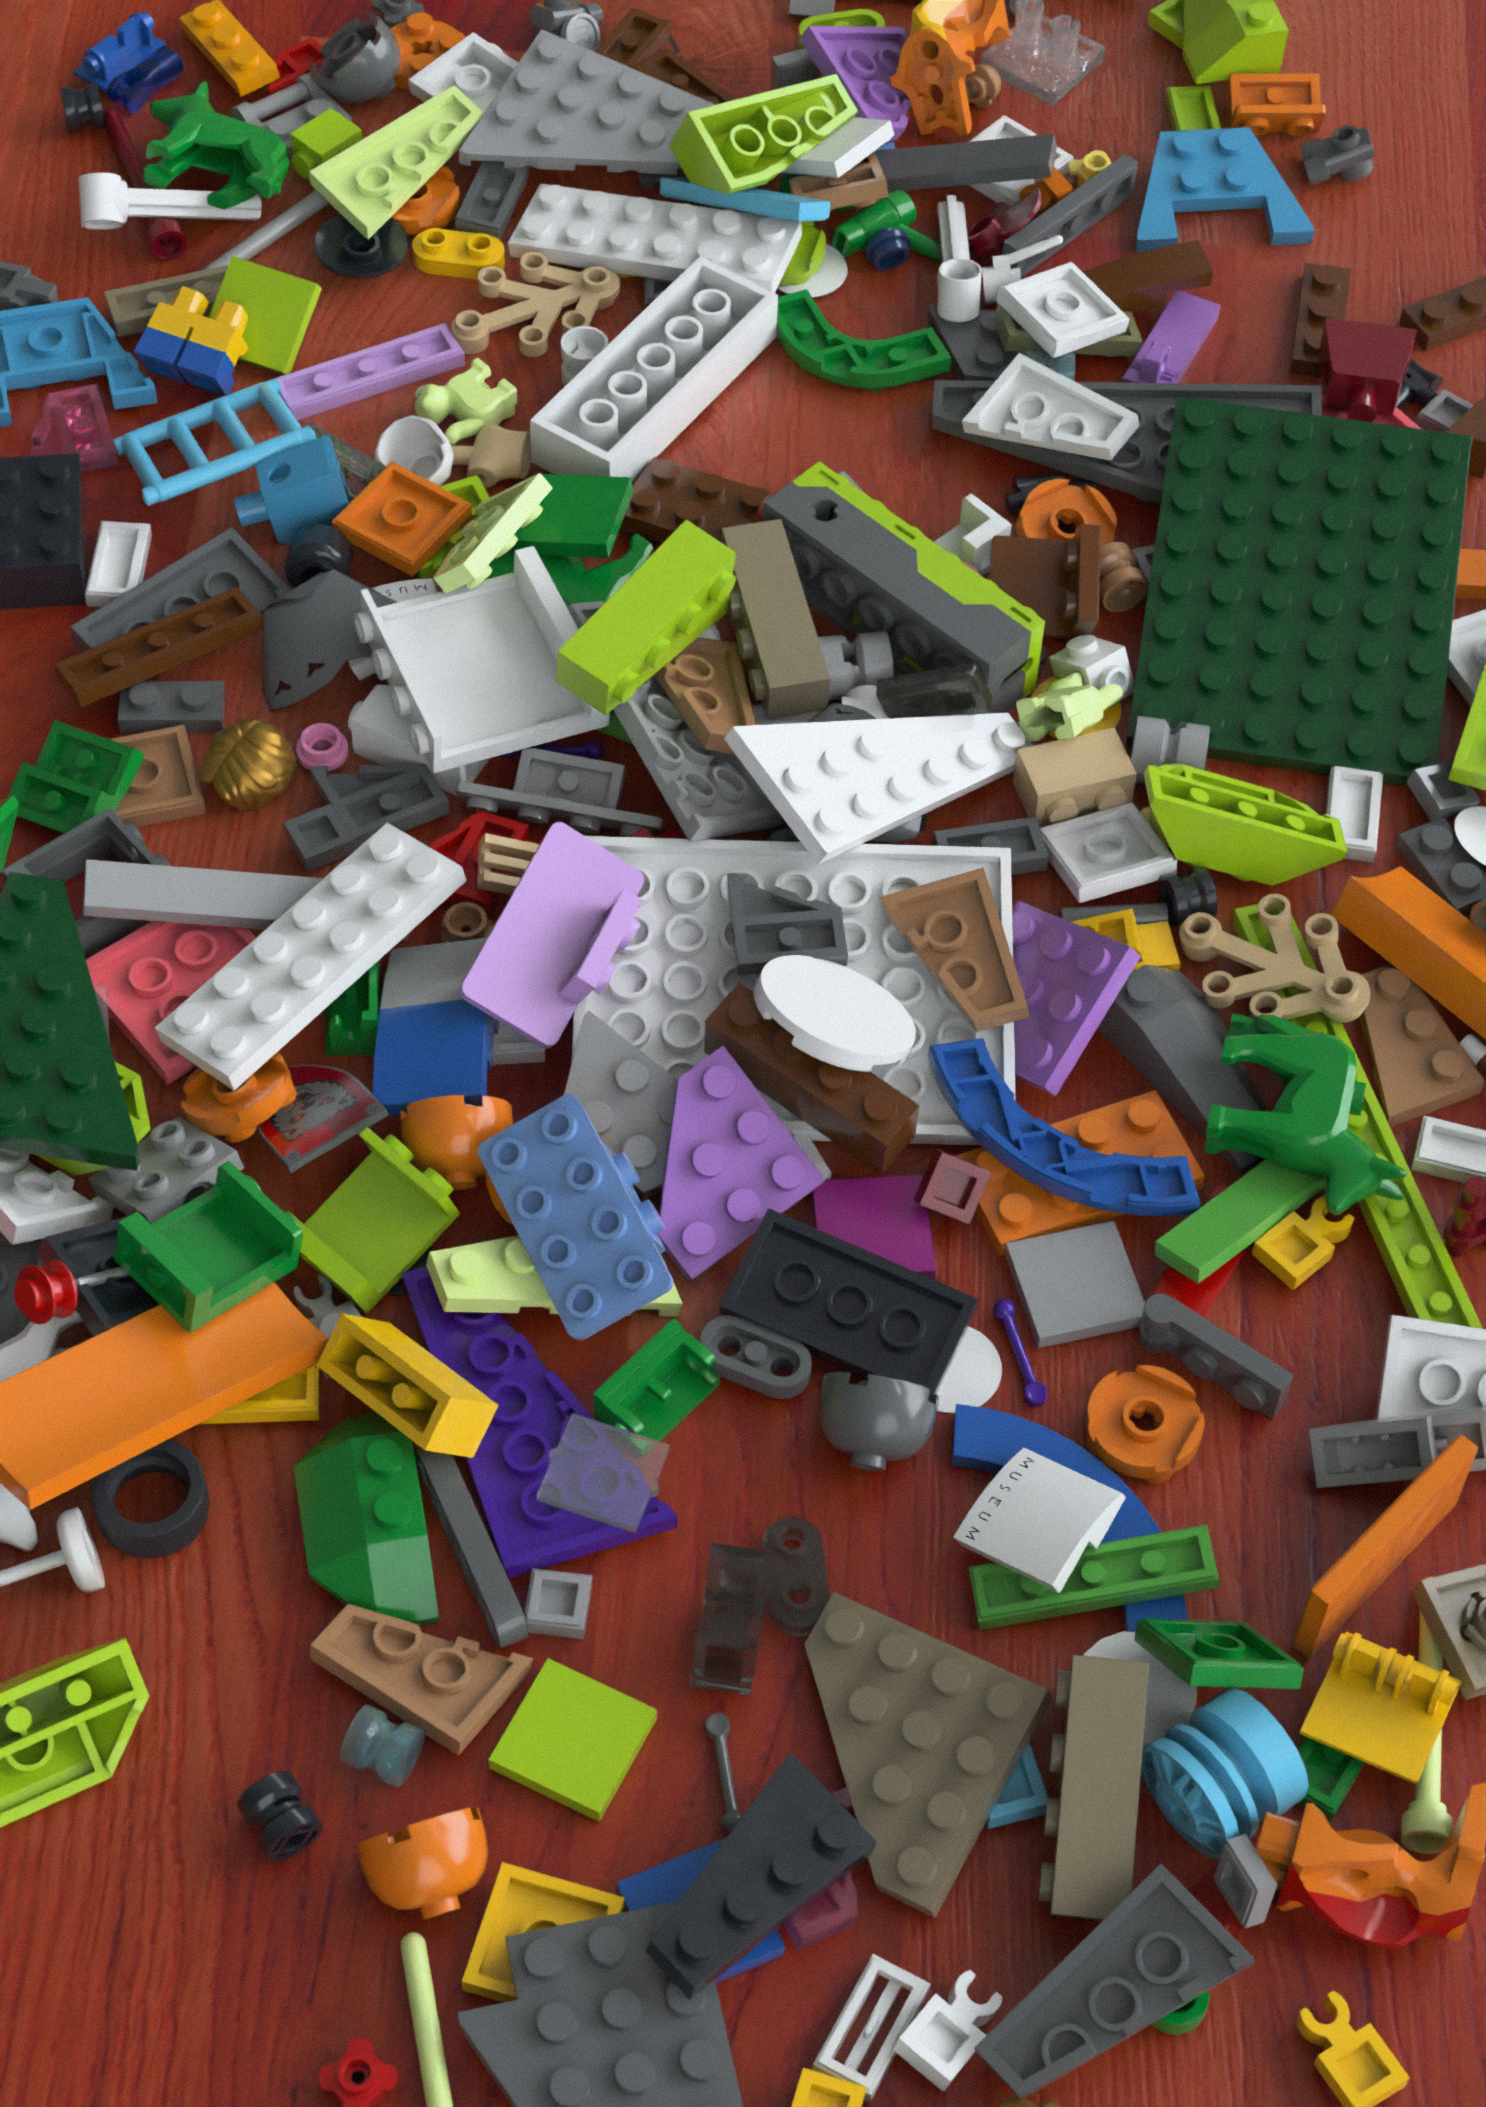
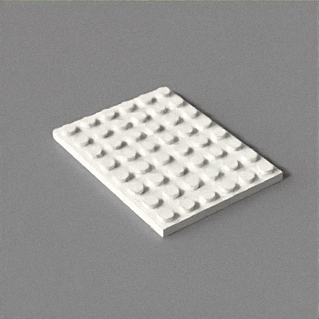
[571,836,1016,1145]

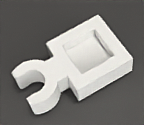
[892,1970,1003,2092]

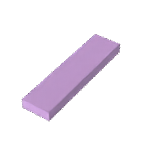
[276,323,465,421]

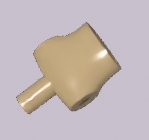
[451,424,531,488]

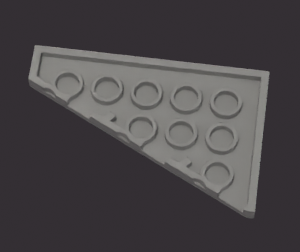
[459,29,715,175]

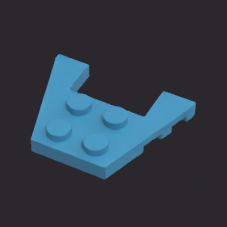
[1134,127,1314,252]
[0,297,157,428]

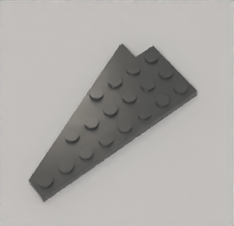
[932,380,1322,504]
[457,1901,743,2107]

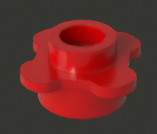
[318,2038,398,2107]

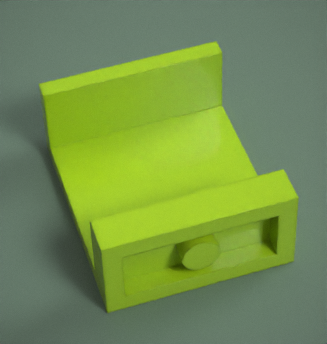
[287,1127,461,1314]

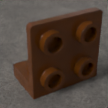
[989,524,1101,640]

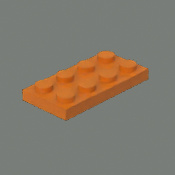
[956,1090,1205,1256]

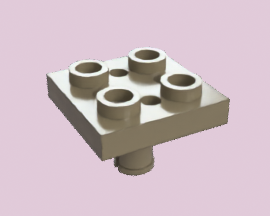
[1411,1564,1486,1700]

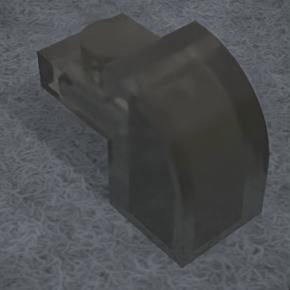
[690,1543,773,1696]

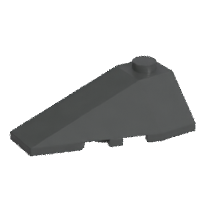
[1097,964,1268,1175]

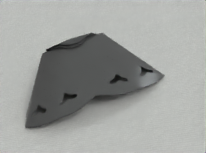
[263,569,398,709]

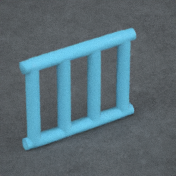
[112,378,316,506]

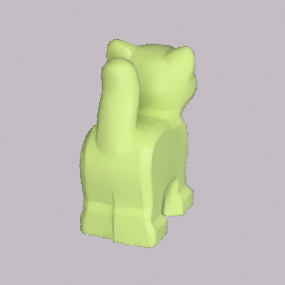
[415,358,517,445]
[1016,672,1123,742]

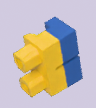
[134,286,249,397]

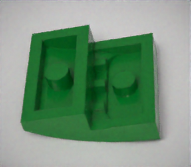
[7,720,145,834]

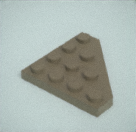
[805,1592,1052,1918]

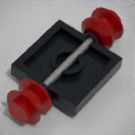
[14,1216,160,1337]

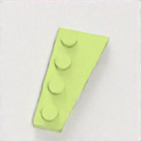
[309,85,483,240]
[426,1235,683,1317]

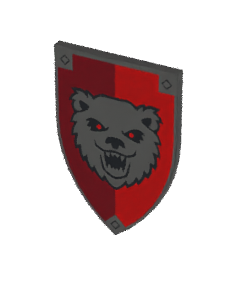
[257,1065,389,1173]

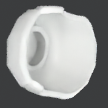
[375,415,454,486]

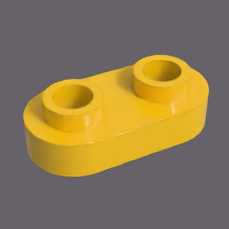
[412,228,505,280]

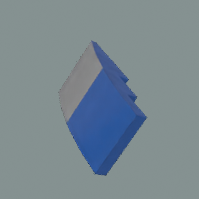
[372,938,499,1117]

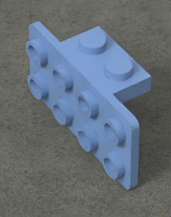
[478,1094,673,1340]

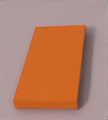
[1293,1435,1479,1660]

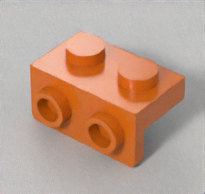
[1227,74,1326,136]

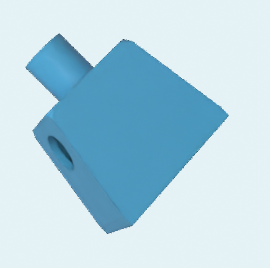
[234,435,352,545]

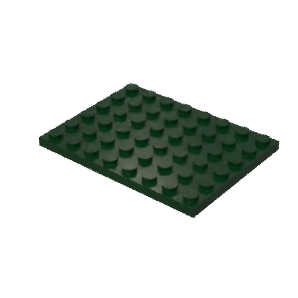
[1126,396,1472,787]

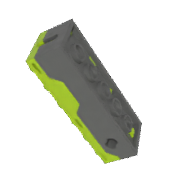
[756,461,1045,715]

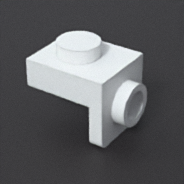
[1049,635,1135,711]

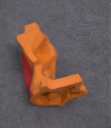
[1255,1783,1486,1949]

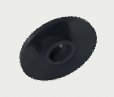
[314,214,408,279]

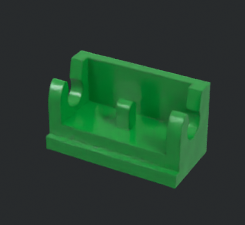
[325,960,380,1056]
[593,1318,720,1461]

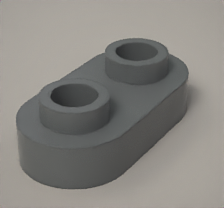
[700,1315,812,1399]

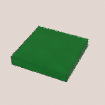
[512,473,634,558]
[1134,1618,1304,1689]

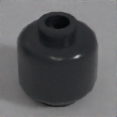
[284,524,353,588]

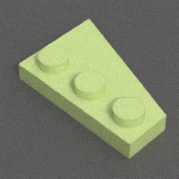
[433,473,552,594]

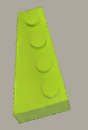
[555,520,736,715]

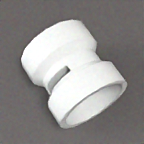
[561,326,608,386]

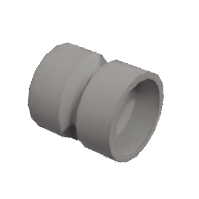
[818,631,894,702]
[1130,715,1210,784]

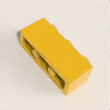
[317,1313,499,1458]

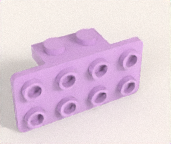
[459,822,644,1049]

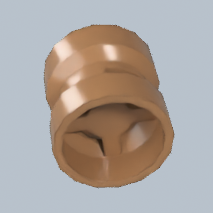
[1099,542,1149,612]

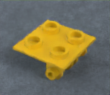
[1299,1632,1462,1785]

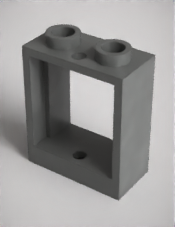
[2,807,171,959]

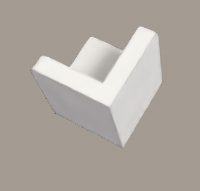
[934,494,1012,576]

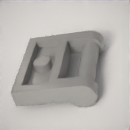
[232,72,352,161]

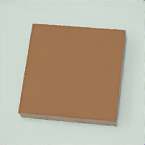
[110,725,206,828]

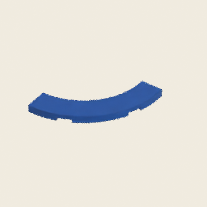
[928,1038,1201,1216]
[952,1404,1187,1632]

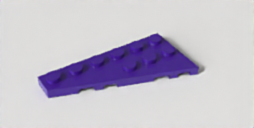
[402,1266,678,1579]

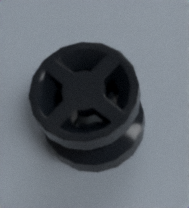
[60,82,105,133]
[1157,866,1218,927]

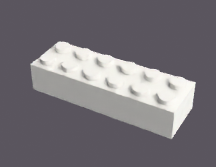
[530,256,778,481]

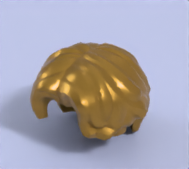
[199,718,297,812]

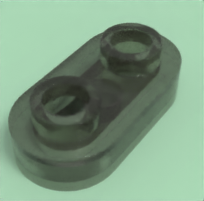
[762,1517,830,1636]

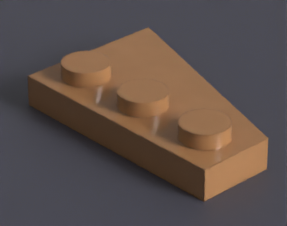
[654,637,756,754]
[879,867,1029,1032]
[1359,964,1485,1127]
[310,1604,533,1756]

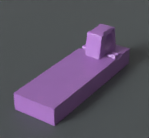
[1122,291,1220,383]

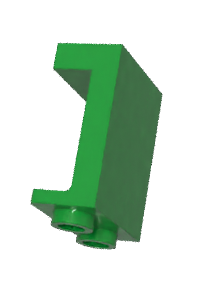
[114,1161,303,1333]

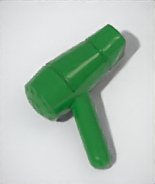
[832,189,942,264]

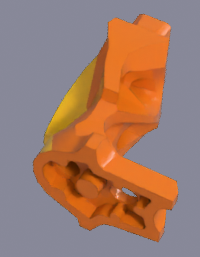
[889,0,1011,136]

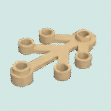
[451,252,620,357]
[1179,894,1370,1022]

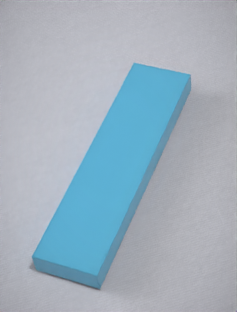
[660,177,830,222]

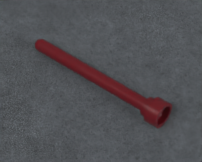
[103,109,187,261]

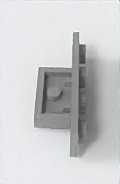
[455,747,667,837]

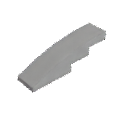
[1309,1406,1486,1488]

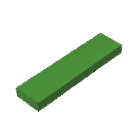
[1155,1159,1327,1284]
[969,1524,1220,1630]

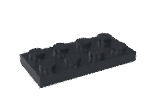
[719,1208,979,1396]

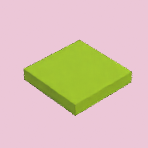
[209,256,322,375]
[489,1658,657,1822]

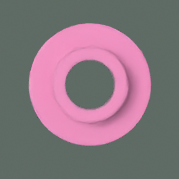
[296,723,349,772]

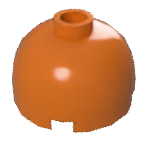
[399,1095,513,1190]
[355,1807,488,1920]

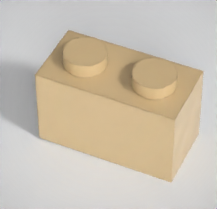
[1013,728,1137,828]

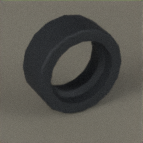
[91,1439,210,1558]

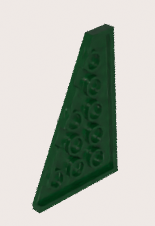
[0,872,140,1171]

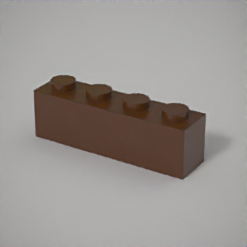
[704,982,920,1175]

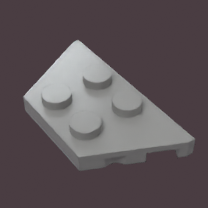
[564,1011,677,1199]

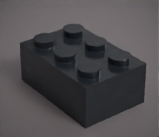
[0,453,87,610]

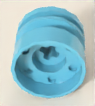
[1141,1687,1309,1859]

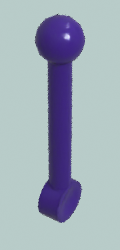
[500,741,604,760]
[993,1299,1048,1408]

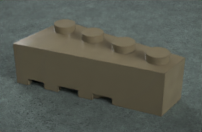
[721,519,830,720]
[1038,1655,1149,1923]

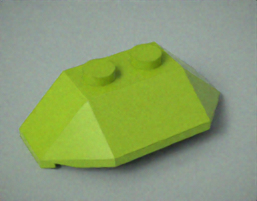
[1143,764,1348,886]
[0,1637,149,1827]

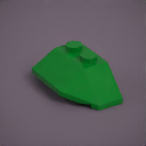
[293,1412,440,1626]

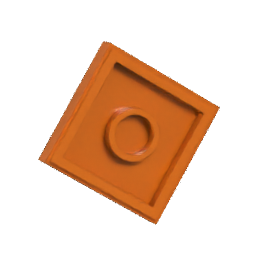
[331,461,472,577]

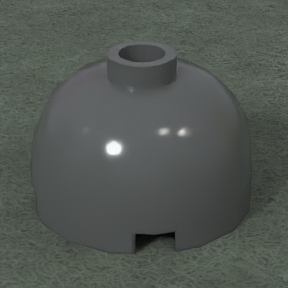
[311,12,401,104]
[819,1372,940,1472]

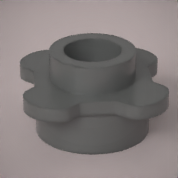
[372,0,424,28]

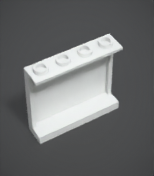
[354,546,610,774]

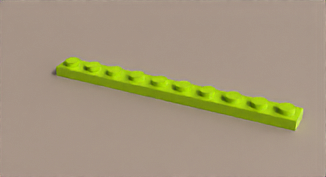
[1232,904,1483,1329]

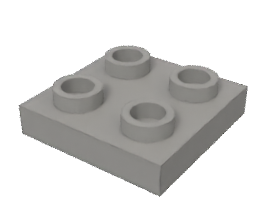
[89,1116,244,1224]

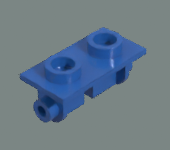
[74,12,167,93]

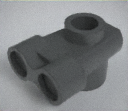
[529,0,603,38]
[1300,125,1376,186]

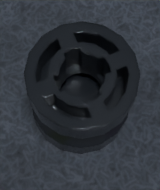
[237,1771,323,1862]

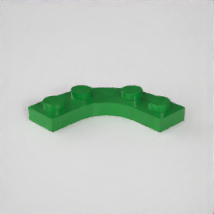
[776,289,951,391]

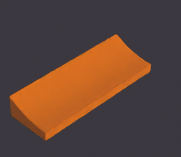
[1331,866,1486,1040]
[0,1282,329,1510]

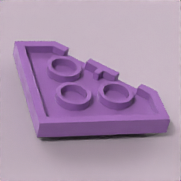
[800,26,911,141]
[1012,901,1141,1097]
[657,1045,826,1283]

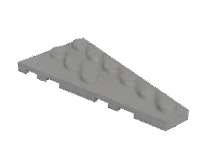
[568,601,786,842]

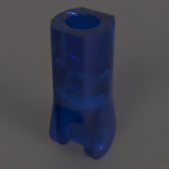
[106,45,184,113]

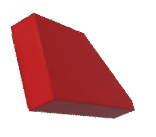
[266,37,325,96]

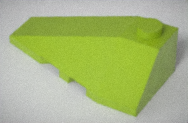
[1182,0,1289,85]
[669,74,858,194]

